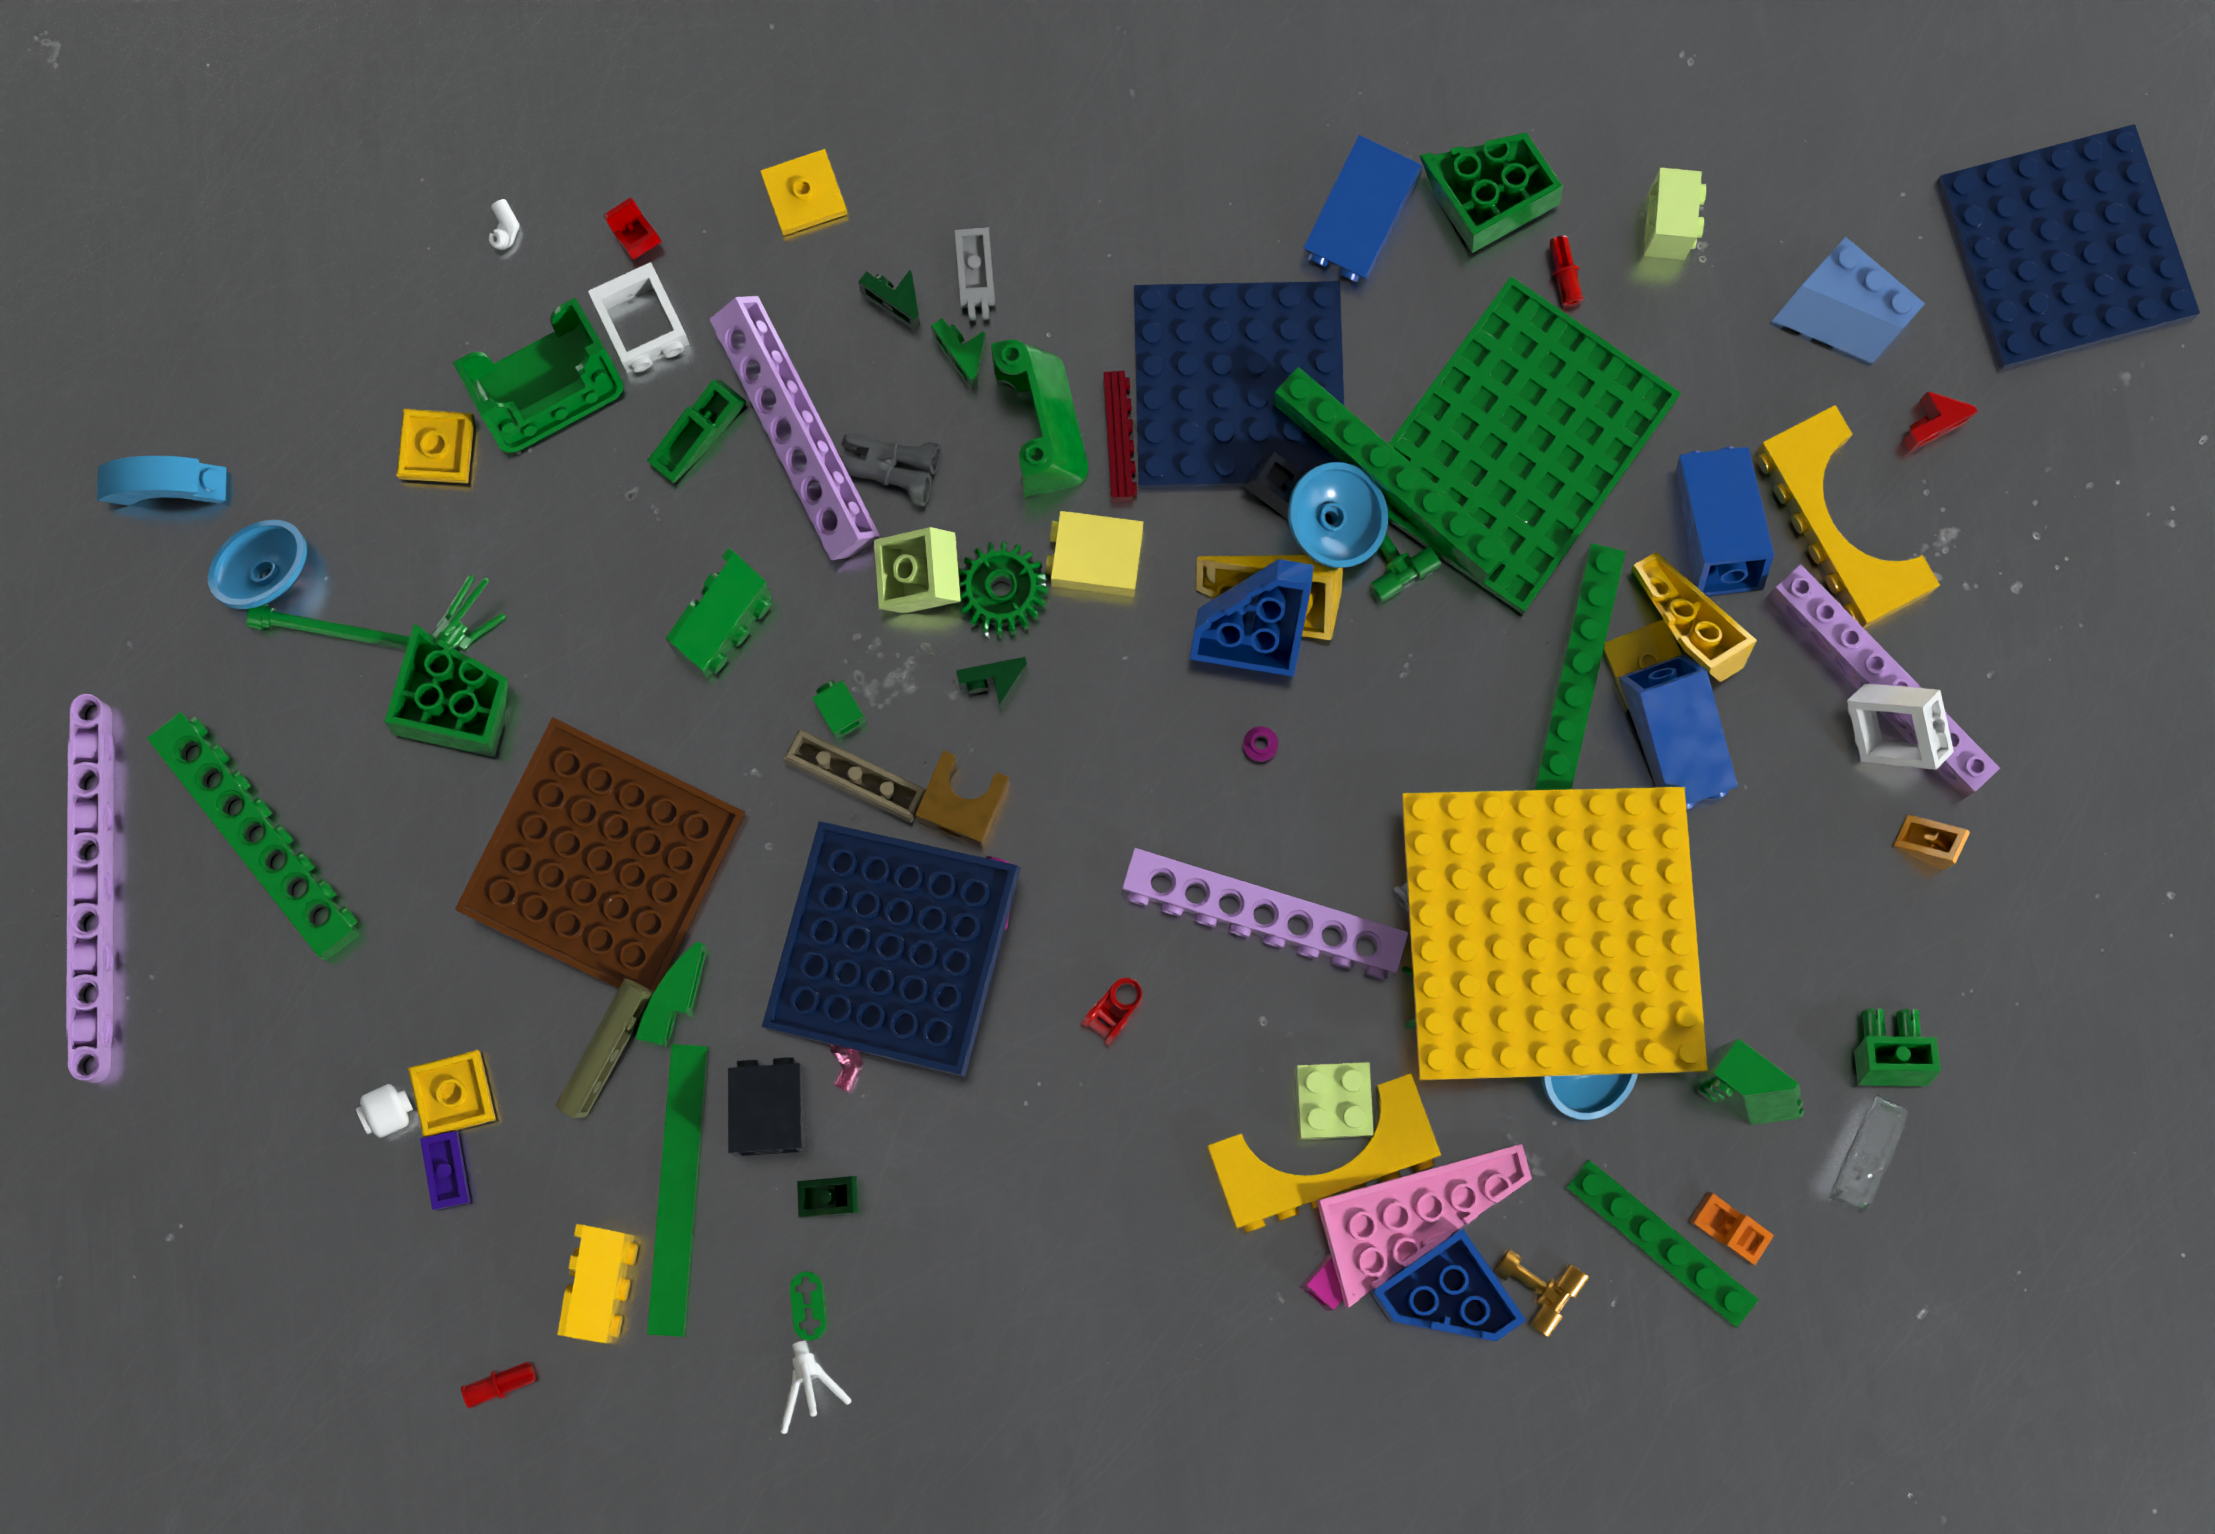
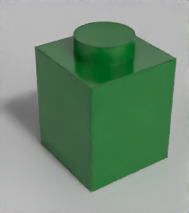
[812,680,866,739]

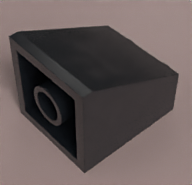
[728,1057,808,1157]

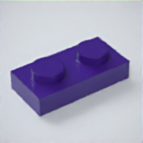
[420,1131,471,1210]

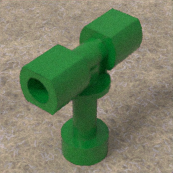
[1370,524,1441,604]

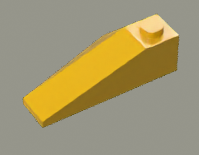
[1632,552,1757,682]
[1196,555,1343,640]

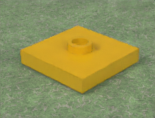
[760,149,848,236]
[396,409,475,483]
[1603,619,1682,710]
[408,1050,496,1138]

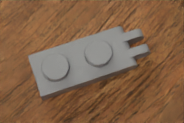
[955,227,995,321]

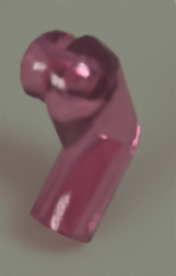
[831,1045,863,1093]

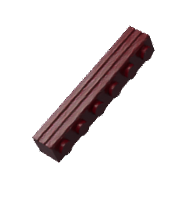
[1103,371,1137,503]

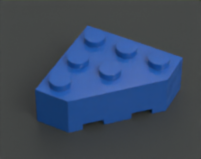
[1190,559,1314,677]
[1370,1229,1526,1341]

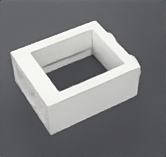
[588,262,690,373]
[1847,683,1954,770]

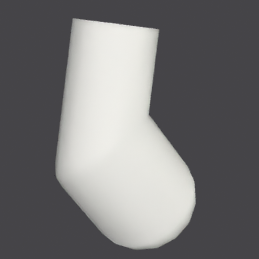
[489,199,519,250]

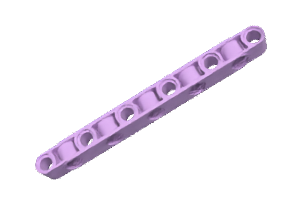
[66,694,114,1083]

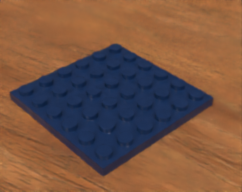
[1938,124,2200,369]
[1134,281,1344,489]
[762,821,1021,1077]

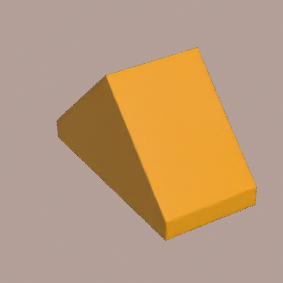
[1894,814,1970,871]

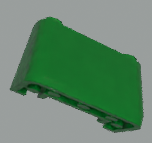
[452,297,624,453]
[991,339,1088,498]

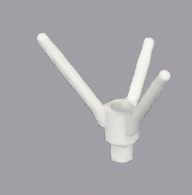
[780,1341,851,1434]

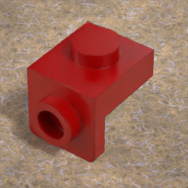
[604,198,662,260]

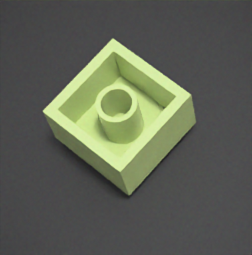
[1644,167,1706,260]
[874,527,961,613]
[1295,1062,1374,1141]

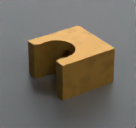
[915,750,1010,848]

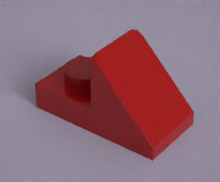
[1903,392,1978,452]

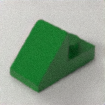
[931,318,987,390]

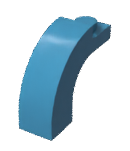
[97,456,226,506]

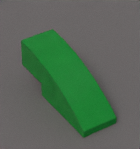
[647,379,747,483]
[635,942,707,1048]

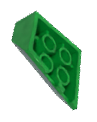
[1420,132,1563,253]
[665,547,772,678]
[384,624,508,757]
[1693,1038,1805,1125]

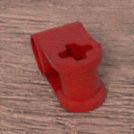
[1080,978,1143,1046]

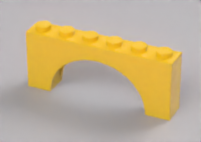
[1756,405,1940,628]
[1206,1073,1441,1233]

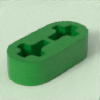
[790,1271,827,1341]

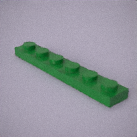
[1565,1160,1759,1328]

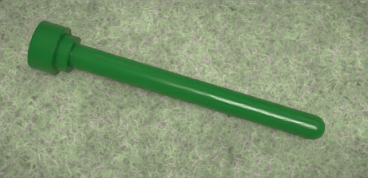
[247,603,410,650]

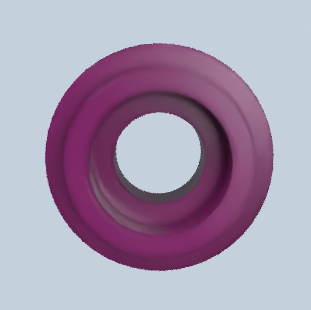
[1243,726,1278,762]

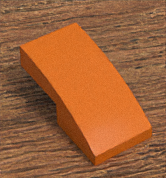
[1688,1192,1774,1265]

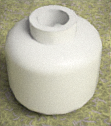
[356,1084,413,1138]

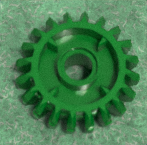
[956,541,1049,636]

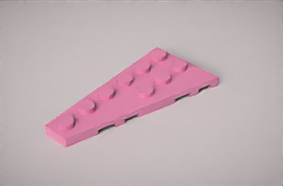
[1317,1144,1532,1307]

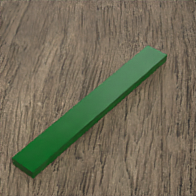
[647,1044,709,1337]

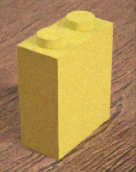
[1045,511,1144,597]

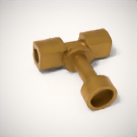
[1494,1249,1589,1337]

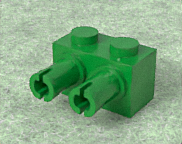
[1854,1008,1941,1086]

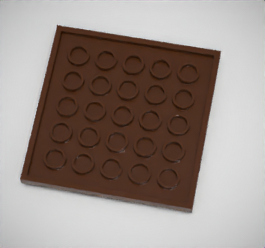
[455,717,745,993]

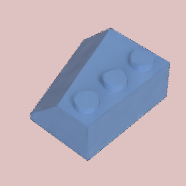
[1771,237,1925,365]

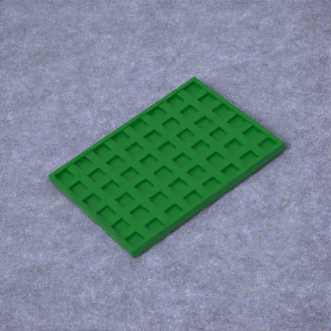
[1385,276,1681,615]

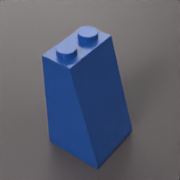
[1304,135,1423,282]
[1675,446,1774,596]
[1618,654,1738,810]

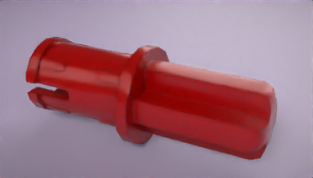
[1550,235,1584,306]
[461,1362,536,1408]

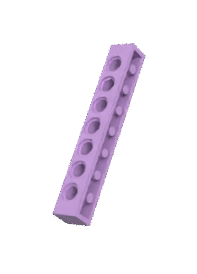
[709,296,880,560]
[1767,564,2000,799]
[1122,848,1409,980]

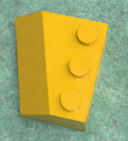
[557,1224,638,1343]

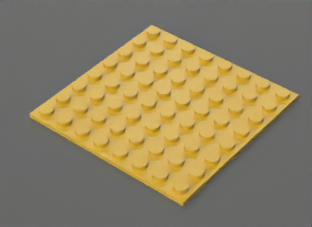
[1402,787,1708,1080]

